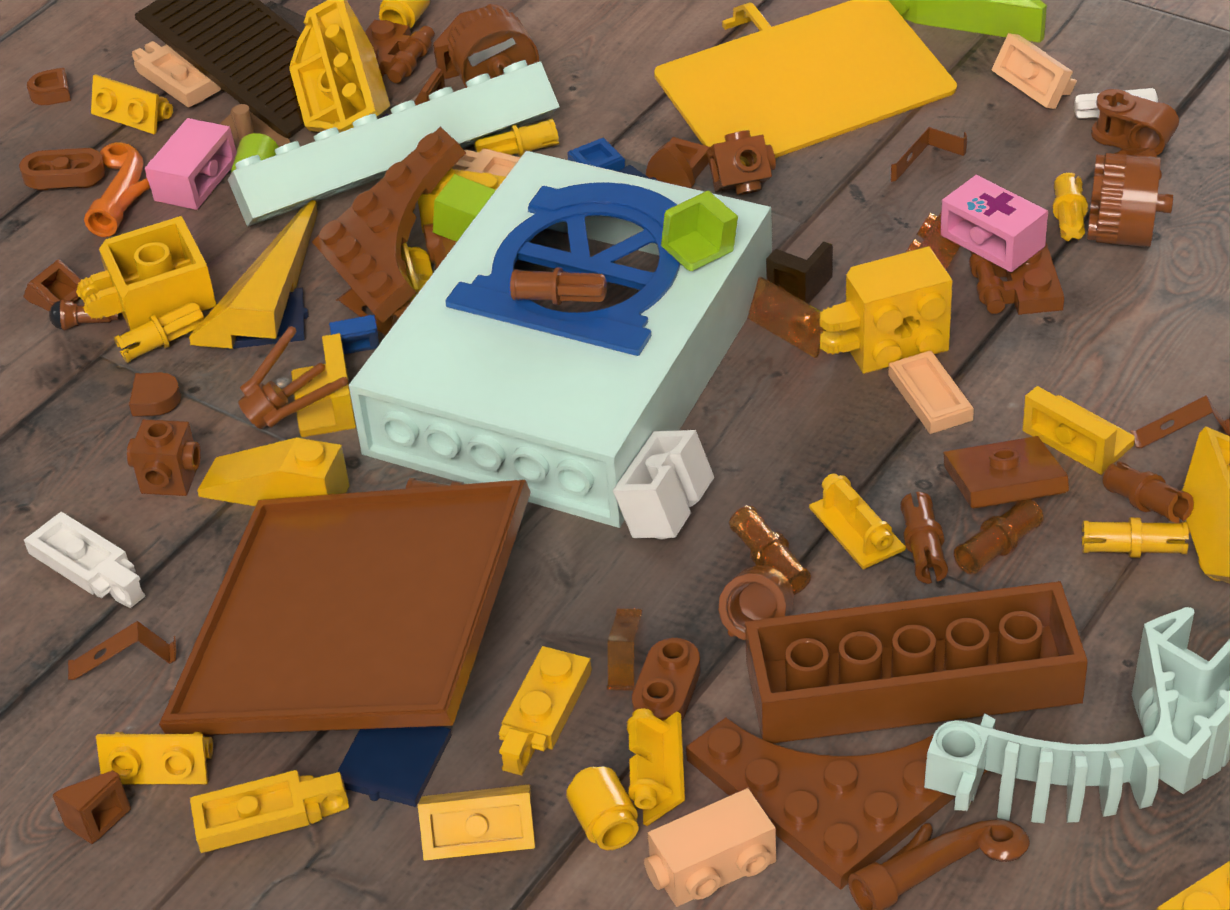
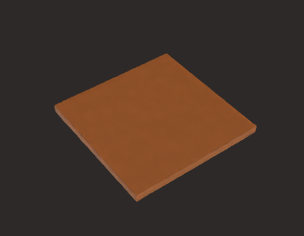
[159,480,531,735]

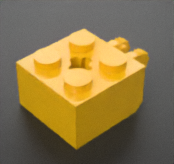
[76,216,216,330]
[820,246,952,374]

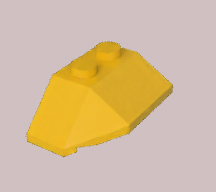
[289,0,390,133]
[1182,426,1230,584]

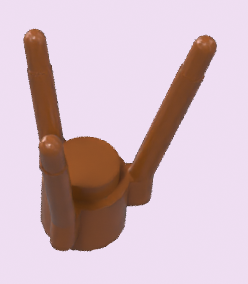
[238,326,349,429]

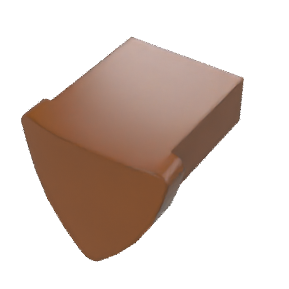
[646,137,710,188]

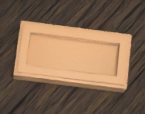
[888,350,974,434]

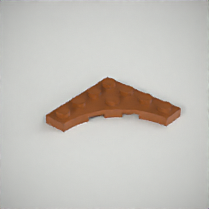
[312,126,466,323]
[686,717,988,890]

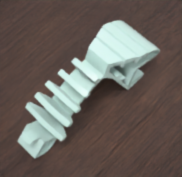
[924,607,1230,823]

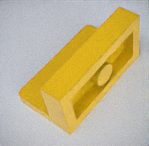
[291,333,356,437]
[1022,386,1135,475]
[418,785,535,861]

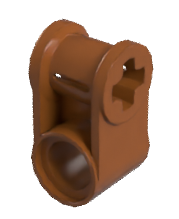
[1091,89,1179,156]

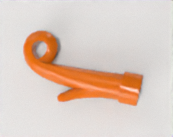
[84,142,150,237]

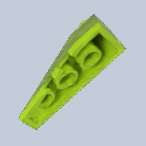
[889,0,1047,43]

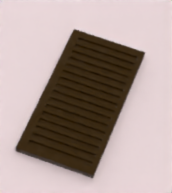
[135,0,305,138]

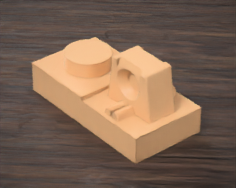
[992,33,1077,109]

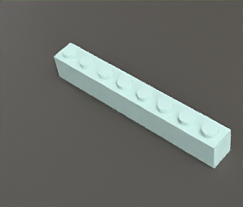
[228,60,560,227]

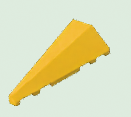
[189,200,317,349]

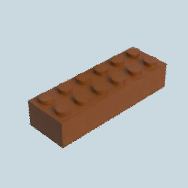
[745,581,1088,743]

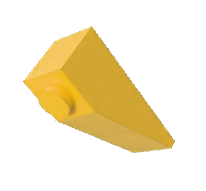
[197,437,350,507]

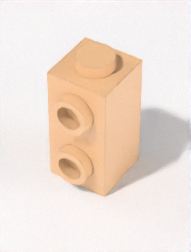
[644,788,776,907]

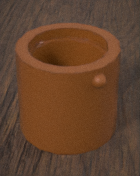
[718,565,794,640]

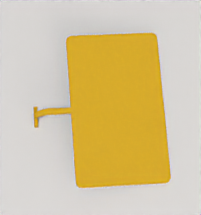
[654,0,957,166]

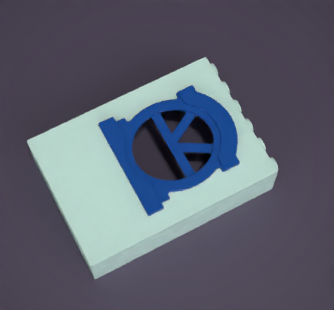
[349,151,772,528]

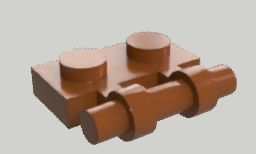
[365,19,435,83]
[969,243,1064,315]

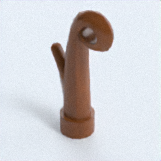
[848,819,1030,910]

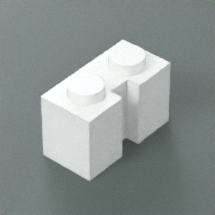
[613,430,714,540]

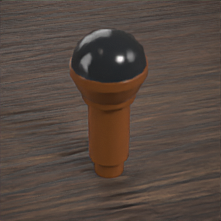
[49,299,119,330]

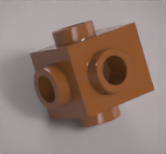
[707,130,776,195]
[127,419,201,496]

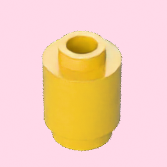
[379,0,430,29]
[566,767,639,850]

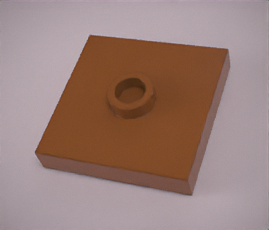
[943,436,1069,509]

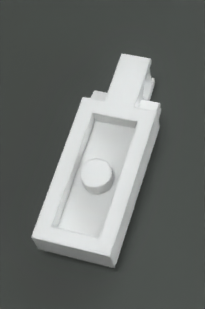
[24,512,145,608]

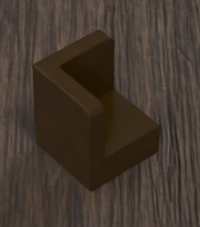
[766,242,833,308]

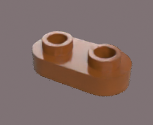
[19,148,105,190]
[632,638,700,721]

